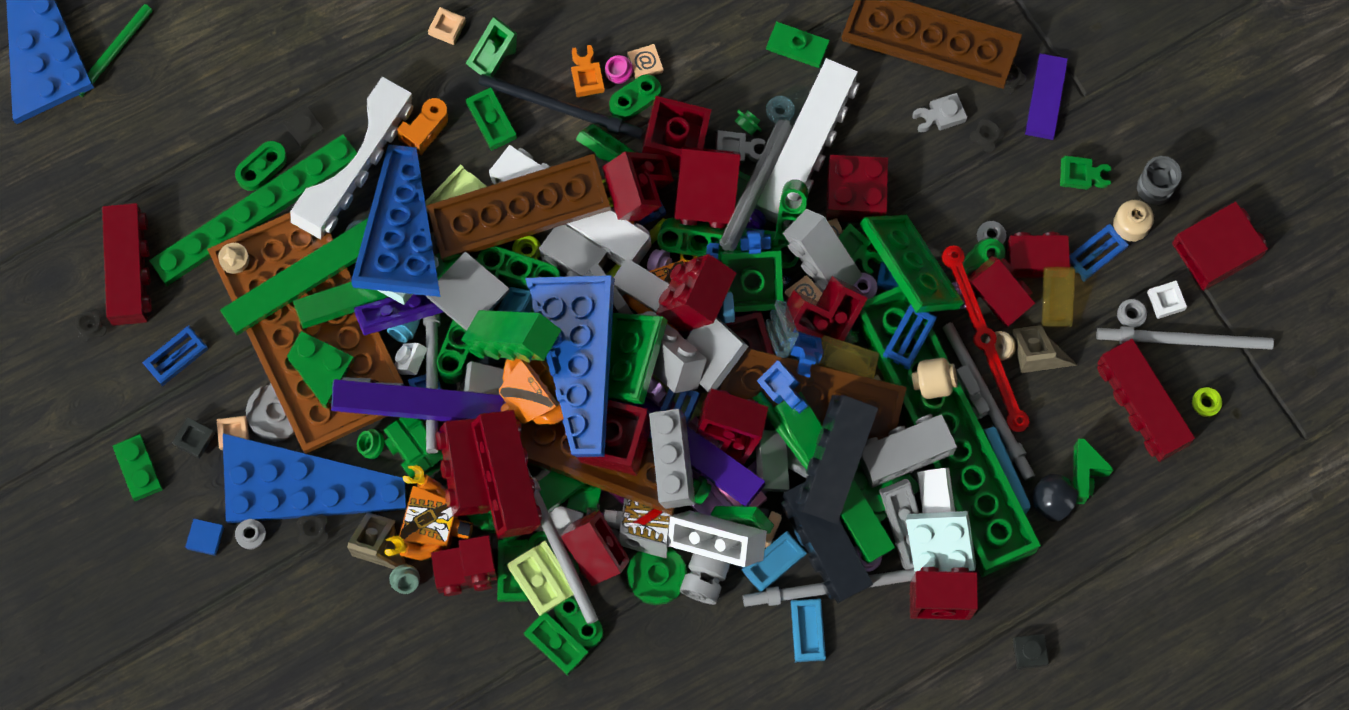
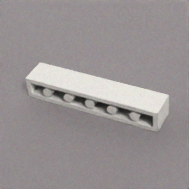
[756,58,860,227]
[489,145,652,266]

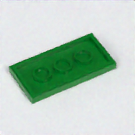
[860,215,964,313]

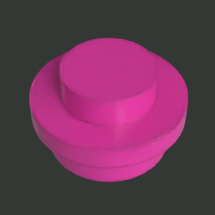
[605,55,633,84]

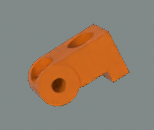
[397,98,448,155]

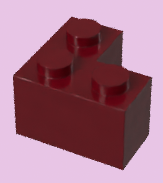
[602,151,674,221]
[780,276,868,349]
[696,388,768,465]
[431,535,498,596]

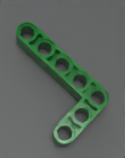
[657,179,808,268]
[437,246,560,384]

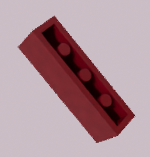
[102,203,152,326]
[1097,339,1195,462]
[471,410,542,539]

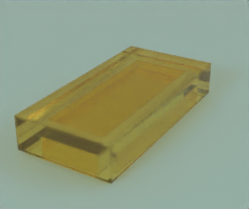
[1042,267,1075,326]
[815,336,879,379]

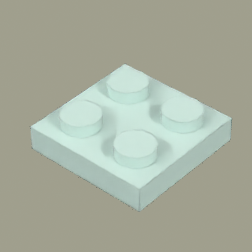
[906,511,976,572]

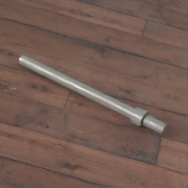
[423,313,441,454]
[942,323,1035,481]
[1096,326,1274,350]
[527,467,599,625]
[743,568,915,607]

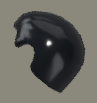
[1032,474,1078,522]

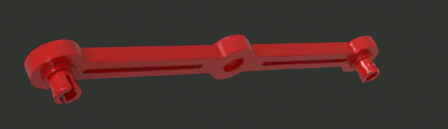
[942,245,1029,432]

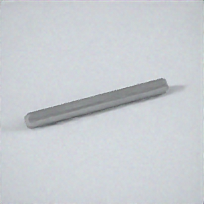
[719,119,792,251]

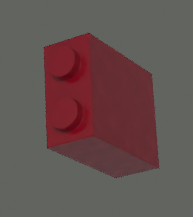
[674,146,741,228]
[1172,202,1268,291]

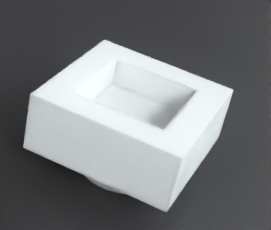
[1147,281,1187,319]
[394,343,428,375]

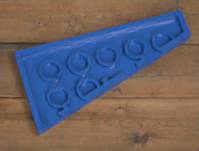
[6,0,94,124]
[351,145,440,297]
[525,275,615,457]
[223,434,407,523]

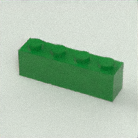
[461,310,561,362]

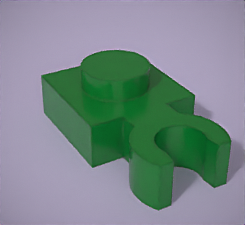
[1060,156,1111,190]
[837,224,883,275]

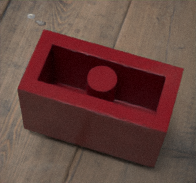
[1006,232,1070,278]
[968,256,1035,326]
[561,510,630,586]

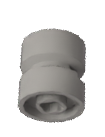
[680,553,730,605]

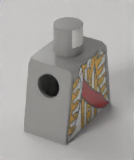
[604,498,672,558]

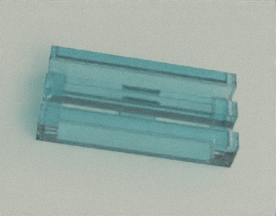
[765,300,799,358]

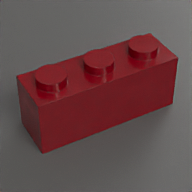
[436,419,490,516]

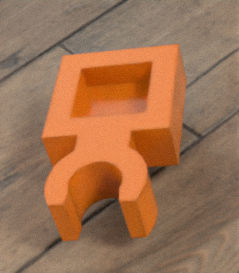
[571,45,605,97]

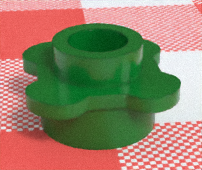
[735,110,762,136]

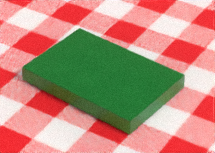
[608,313,668,404]

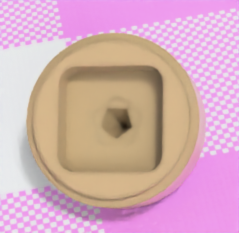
[218,243,249,274]
[985,331,1016,361]

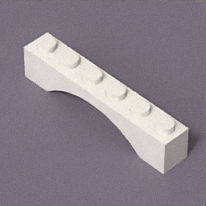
[290,77,414,239]

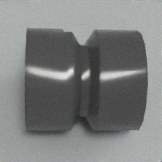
[1137,156,1182,205]

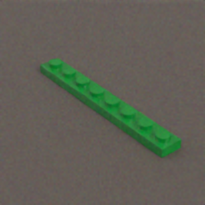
[149,134,357,286]

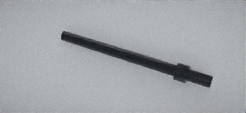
[479,74,644,139]

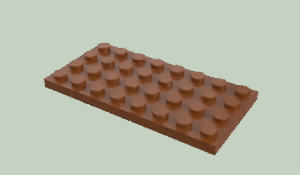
[208,213,404,454]

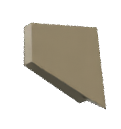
[1013,325,1077,373]
[347,512,406,569]

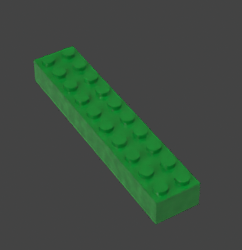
[856,286,1041,577]

